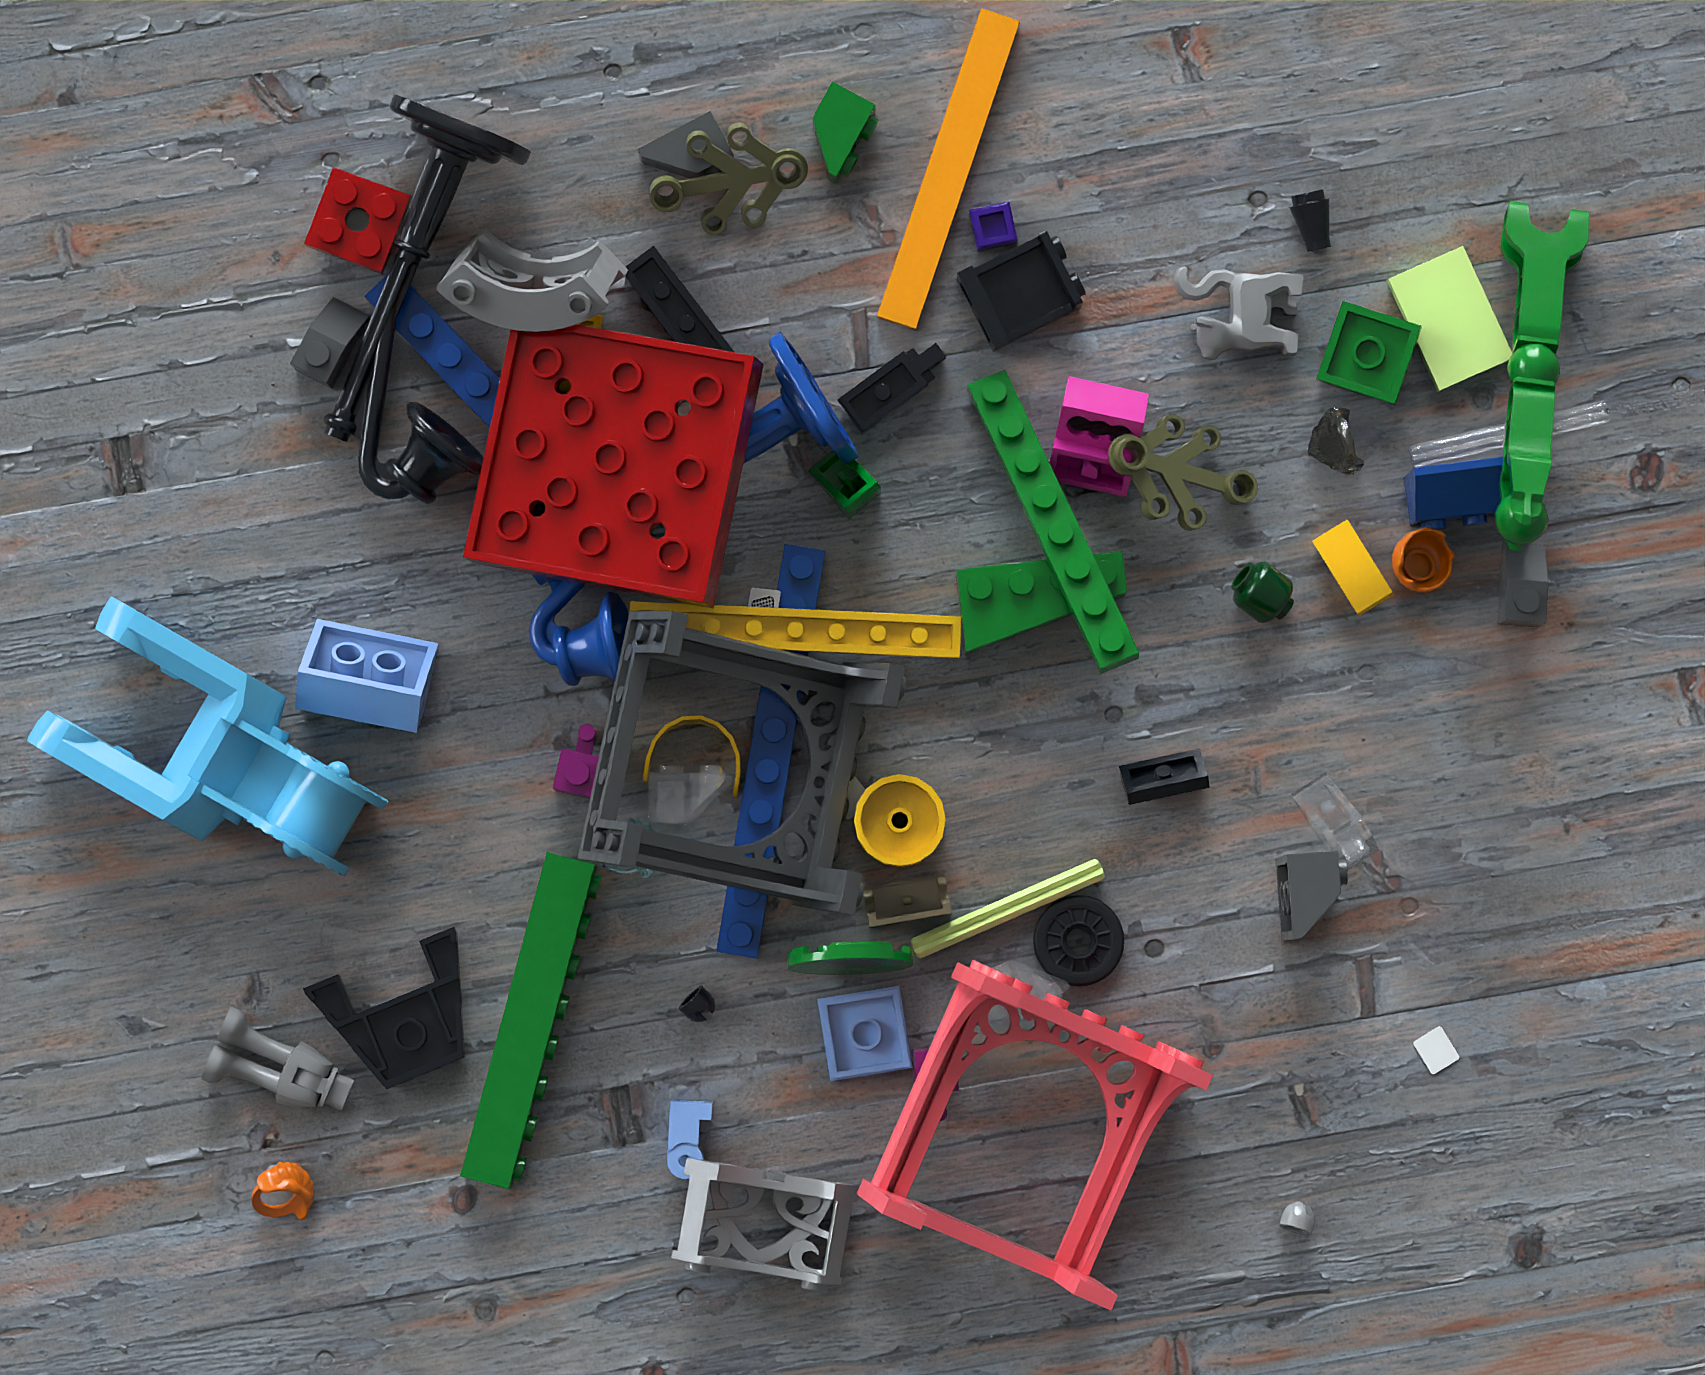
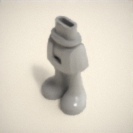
[201,1006,354,1111]

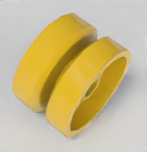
[854,774,946,868]

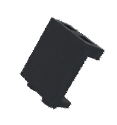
[956,230,1086,352]

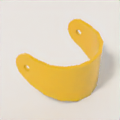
[643,715,742,798]

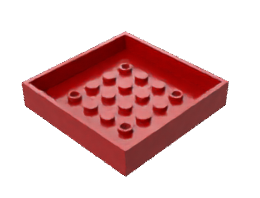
[463,324,764,609]

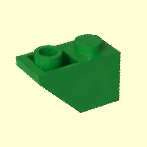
[812,82,879,184]

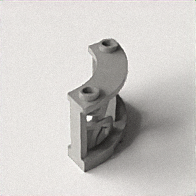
[436,228,628,332]
[671,1158,860,1292]

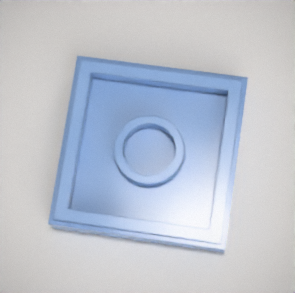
[817,986,912,1081]

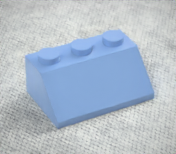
[295,619,438,733]

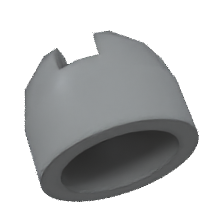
[1279,1201,1315,1235]

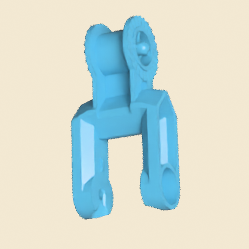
[27,596,389,877]

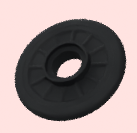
[1033,895,1124,986]

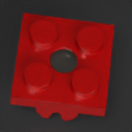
[304,167,412,275]

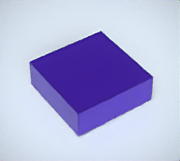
[969,202,1018,252]

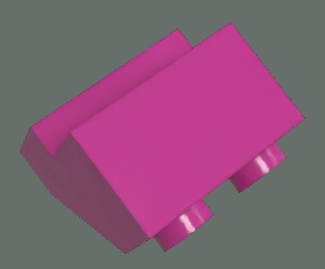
[1049,376,1149,497]

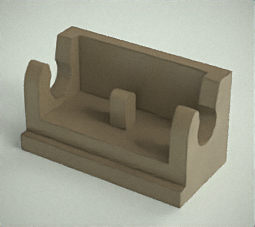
[863,873,952,928]

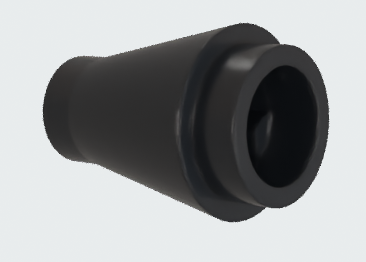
[1289,189,1331,252]

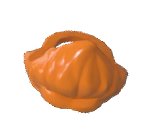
[251,1161,315,1220]

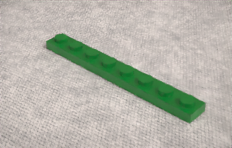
[967,370,1139,674]

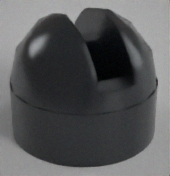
[678,985,715,1022]

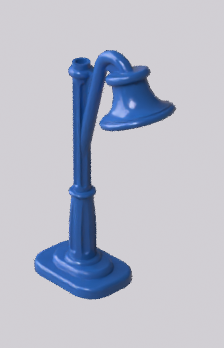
[528,332,860,686]

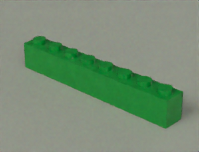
[460,852,602,1189]

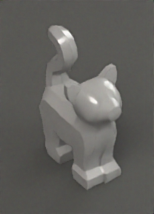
[1174,266,1303,360]

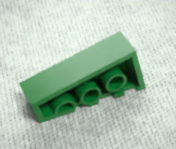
[956,551,1127,656]

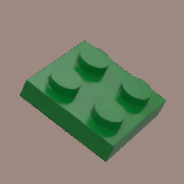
[1316,301,1422,406]

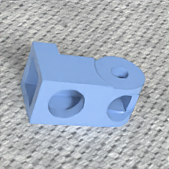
[667,1099,713,1179]

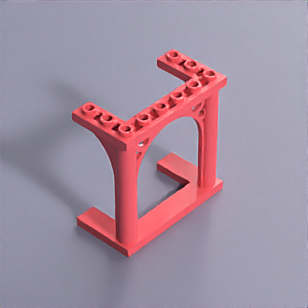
[857,960,1213,1310]

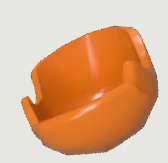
[1392,527,1455,593]

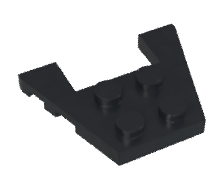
[303,927,465,1089]

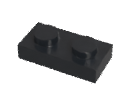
[1119,748,1210,805]

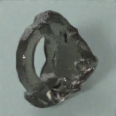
[1307,407,1364,475]

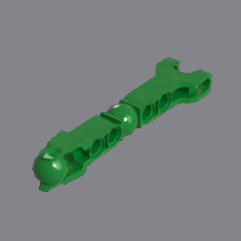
[1495,201,1589,551]

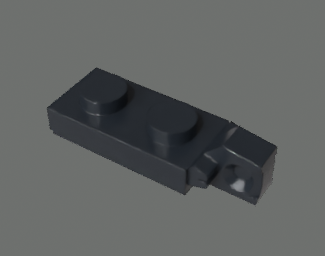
[837,343,946,434]

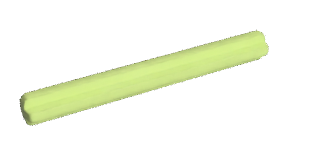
[911,859,1105,958]

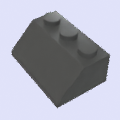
[1275,851,1348,941]

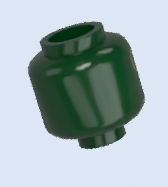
[1231,561,1294,623]

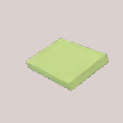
[1387,246,1512,392]

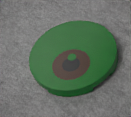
[787,941,913,975]

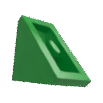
[808,450,881,519]

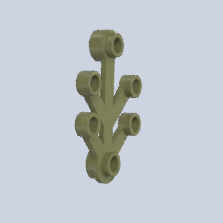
[649,123,808,235]
[1108,414,1258,531]

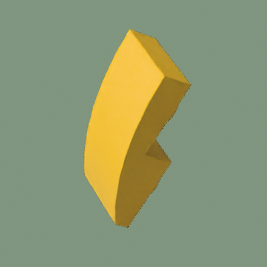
[1312,519,1394,616]

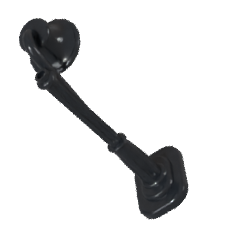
[324,94,531,504]

